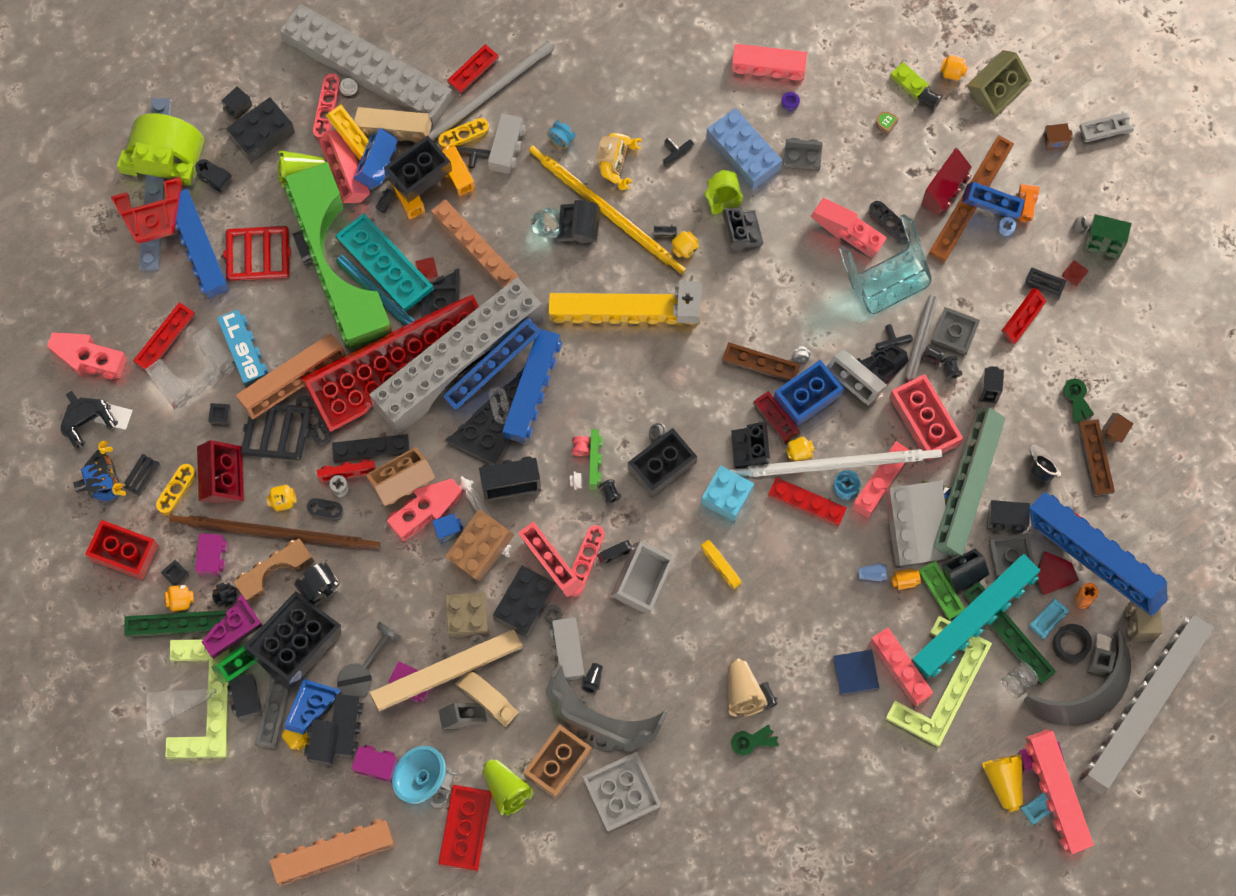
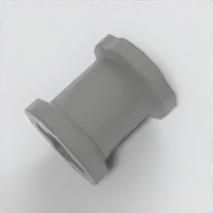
[329,475,349,498]

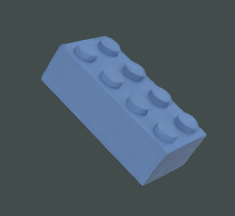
[706,108,782,190]

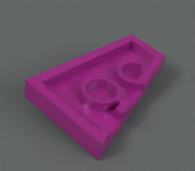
[202,594,263,659]

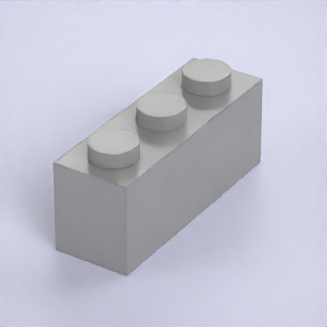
[488,113,526,174]
[826,349,887,405]
[549,617,585,681]

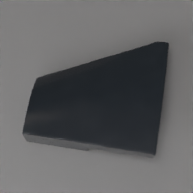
[856,344,909,384]

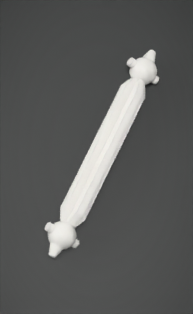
[459,476,511,558]

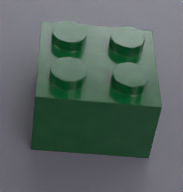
[1083,214,1132,258]

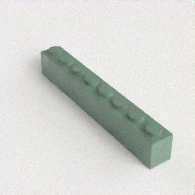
[933,407,1005,557]

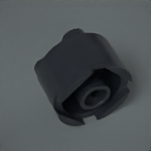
[294,562,340,606]

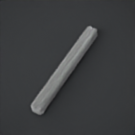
[905,295,938,382]

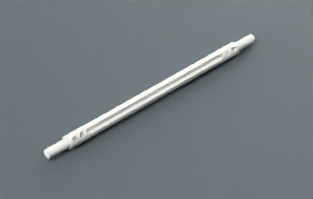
[730,449,942,477]

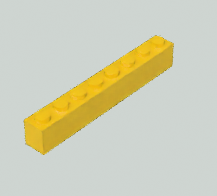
[549,293,694,324]

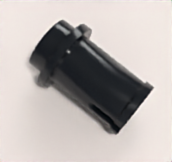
[375,188,396,213]
[654,224,677,239]
[759,682,778,709]

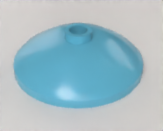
[392,746,446,804]

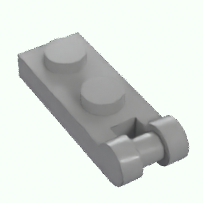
[1079,113,1134,143]

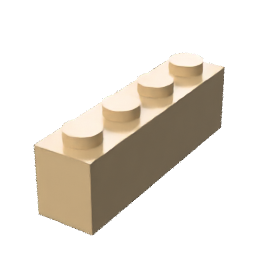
[354,107,432,143]

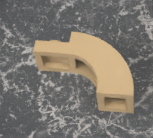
[455,671,519,727]

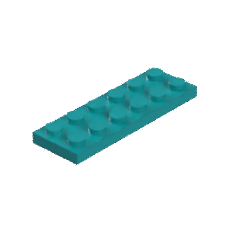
[335,213,434,312]

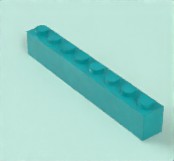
[911,554,1041,680]

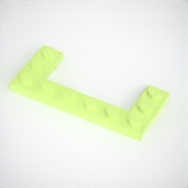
[886,616,992,747]
[165,640,230,759]

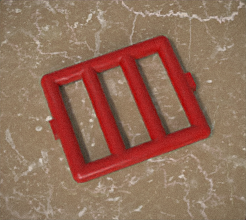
[223,226,291,281]

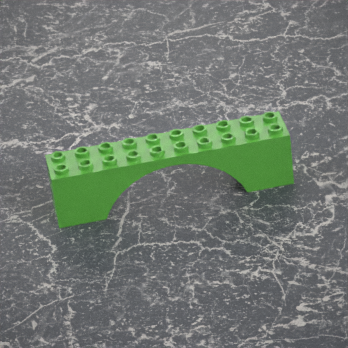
[284,162,392,352]

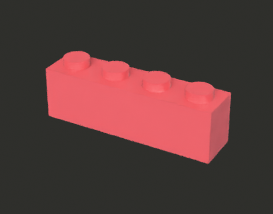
[732,44,807,80]
[318,130,370,203]
[852,441,909,519]
[518,521,583,597]
[870,628,933,708]

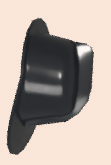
[1029,445,1062,486]

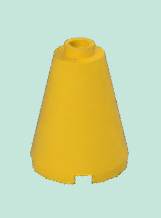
[982,755,1023,812]

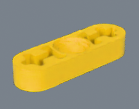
[438,118,489,149]
[156,464,196,515]
[700,540,742,590]

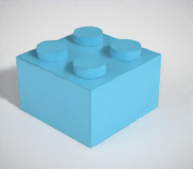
[701,465,754,522]

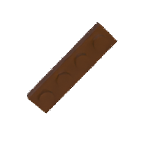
[722,342,801,382]
[1078,419,1115,496]

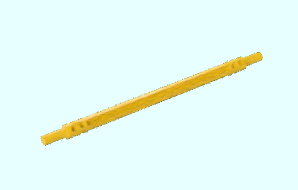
[529,146,686,275]

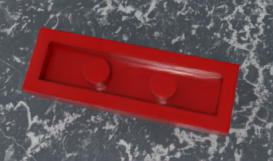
[447,44,499,94]
[1001,288,1047,344]
[317,459,376,483]

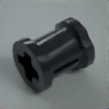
[918,87,943,110]
[921,344,945,367]
[941,356,963,380]
[598,479,622,504]

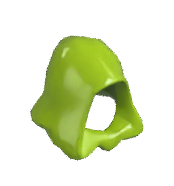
[704,170,743,215]

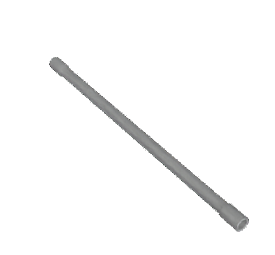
[369,41,554,190]

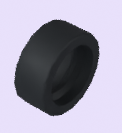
[1052,624,1092,663]

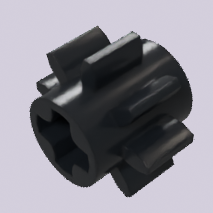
[212,582,237,607]

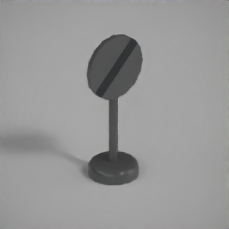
[337,621,402,698]

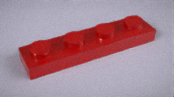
[133,302,195,373]
[768,477,847,526]

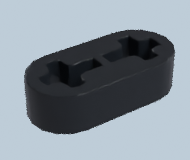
[292,230,313,265]
[307,498,344,521]
[597,540,633,565]

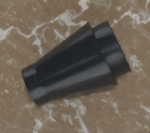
[581,663,603,694]

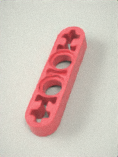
[313,73,340,140]
[570,525,605,597]

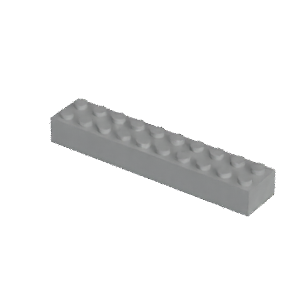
[280,4,453,127]
[1081,614,1214,796]

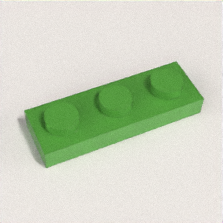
[589,429,603,490]
[918,561,965,621]

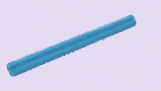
[336,255,415,326]

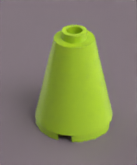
[277,151,327,188]
[482,760,534,816]

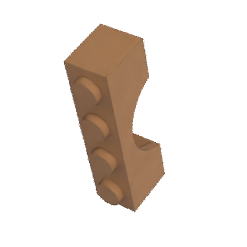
[234,539,314,605]

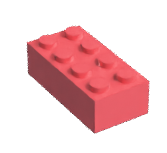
[889,374,963,462]

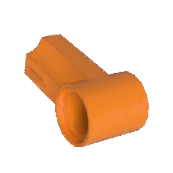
[1017,183,1040,222]

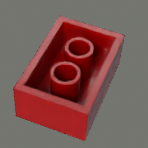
[85,520,159,581]

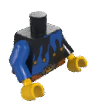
[73,441,126,502]

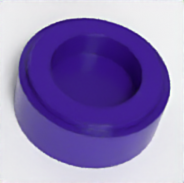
[781,92,800,111]

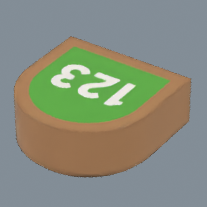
[876,112,899,134]

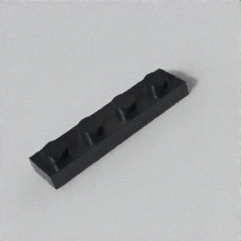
[332,434,410,463]

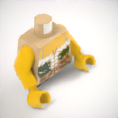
[596,133,642,190]

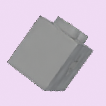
[673,280,702,324]

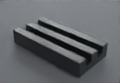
[1024,267,1067,299]
[123,454,160,496]

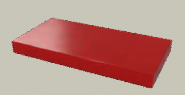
[438,785,492,872]

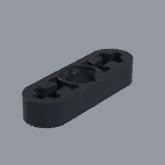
[868,201,913,244]
[296,395,331,446]

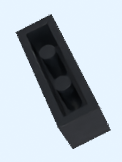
[332,694,364,759]

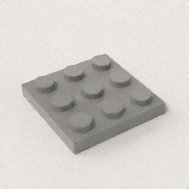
[582,752,662,833]

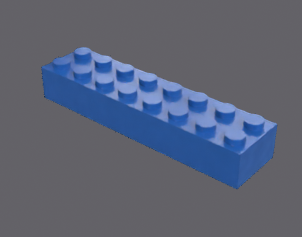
[1029,492,1168,617]

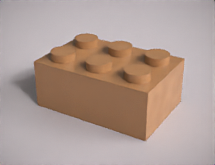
[366,447,435,506]
[445,509,515,582]
[523,724,592,800]

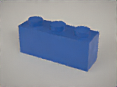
[353,128,398,190]
[961,182,1025,219]

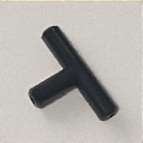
[663,138,694,166]
[456,146,491,169]
[875,324,913,350]

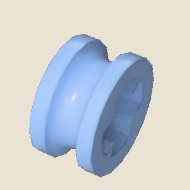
[998,217,1016,236]

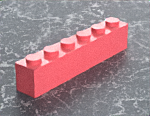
[1025,729,1094,854]

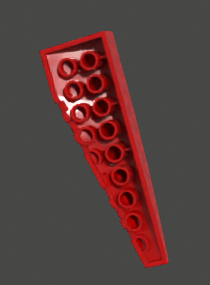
[301,294,479,432]

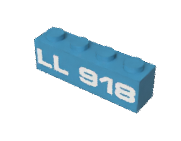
[217,309,268,388]

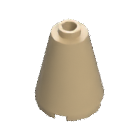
[728,659,767,717]

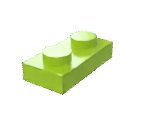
[890,62,930,100]

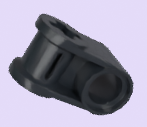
[195,159,232,192]

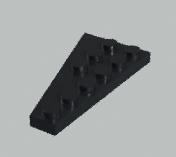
[445,367,525,465]

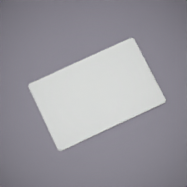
[95,404,132,430]

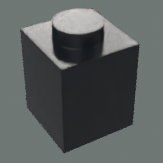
[221,86,252,119]

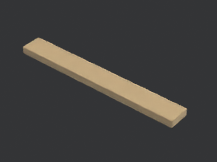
[370,629,523,712]

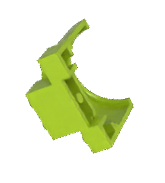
[117,113,205,186]

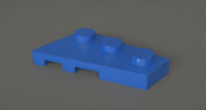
[284,679,341,734]

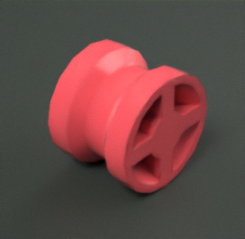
[572,436,591,457]

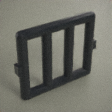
[241,404,312,461]

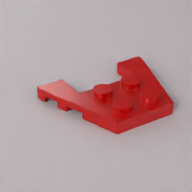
[111,177,182,244]

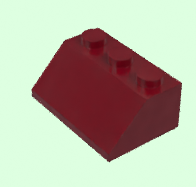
[921,147,972,216]
[197,440,244,504]

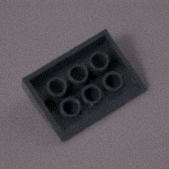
[243,591,341,691]

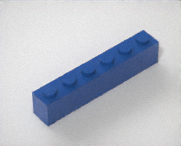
[175,188,229,299]
[443,318,542,410]
[502,329,563,444]

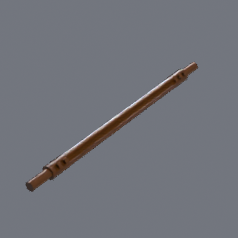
[169,515,380,550]

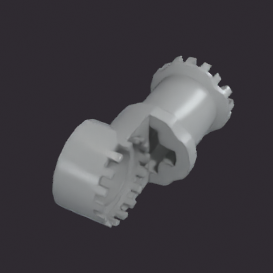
[429,767,458,808]

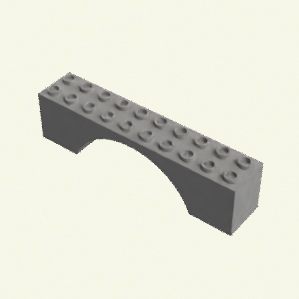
[369,277,543,435]

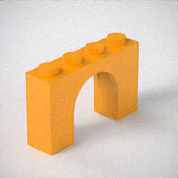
[389,146,475,220]

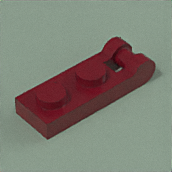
[753,391,800,444]

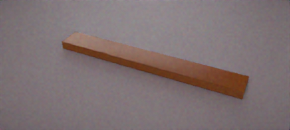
[928,135,1014,263]

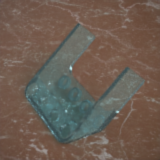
[838,214,932,314]

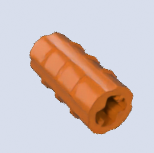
[1074,582,1099,609]

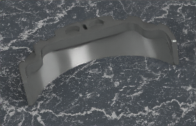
[1023,628,1131,726]
[546,664,667,752]

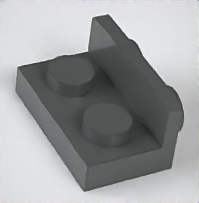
[783,138,823,170]

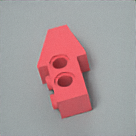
[810,198,887,259]
[47,332,127,379]
[387,479,463,543]

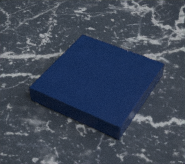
[833,650,880,695]

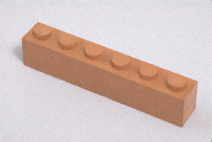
[431,199,519,290]
[236,333,346,420]
[269,819,395,886]

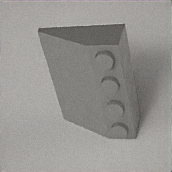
[885,481,953,566]

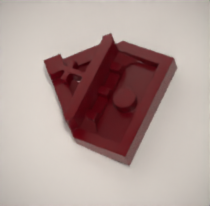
[1037,551,1079,595]

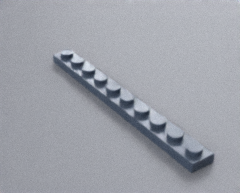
[139,98,171,271]

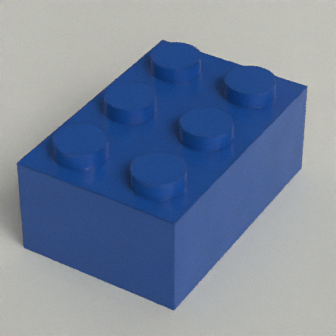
[774,359,844,427]

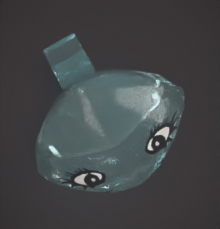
[530,207,560,238]

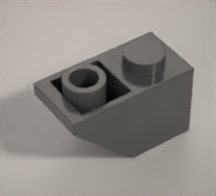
[1088,634,1116,676]

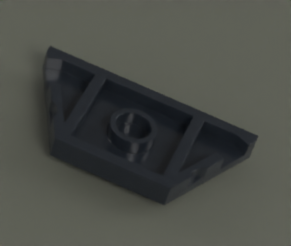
[421,269,460,318]

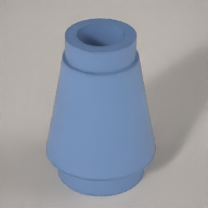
[859,563,887,582]

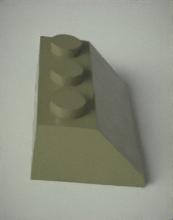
[966,50,1032,116]

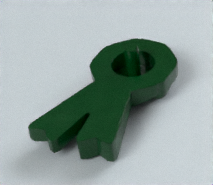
[1063,378,1094,424]
[731,725,779,756]

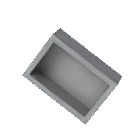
[610,541,674,613]

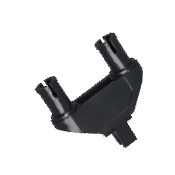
[60,391,118,449]

